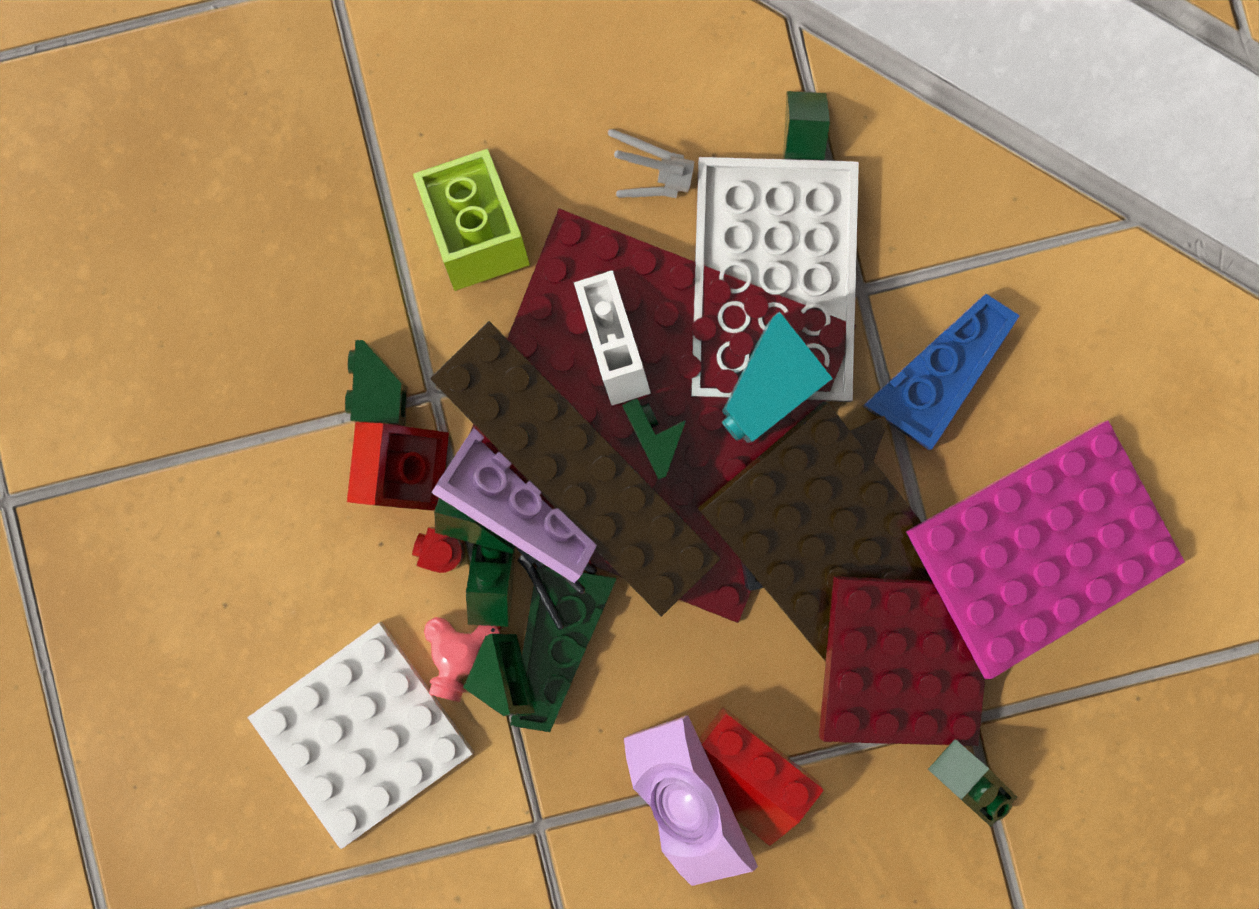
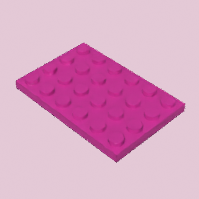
[906,420,1185,679]

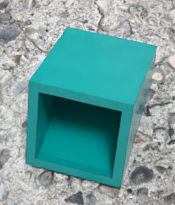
[722,312,833,443]

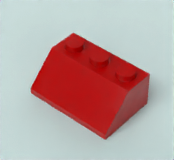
[699,707,824,846]

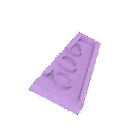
[431,427,597,583]

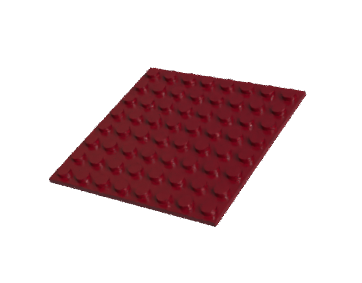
[469,208,857,623]

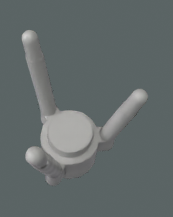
[608,129,694,198]

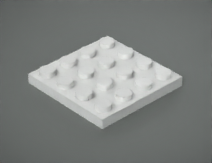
[247,621,474,849]

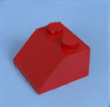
[347,422,449,511]

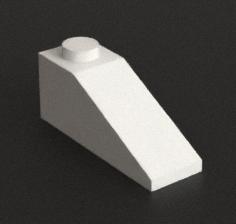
[574,271,651,405]

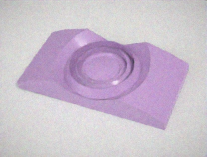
[624,715,758,886]

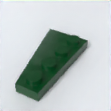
[510,566,617,732]

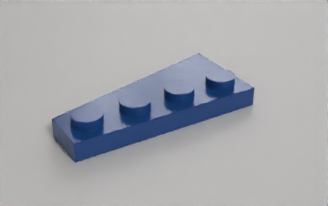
[863,294,1020,450]

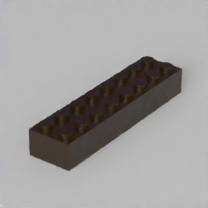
[430,321,721,617]

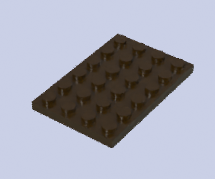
[697,401,932,662]

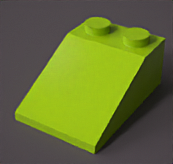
[413,149,530,291]

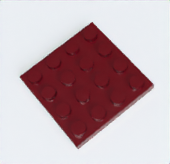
[819,576,985,746]

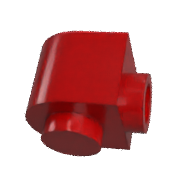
[412,527,465,573]

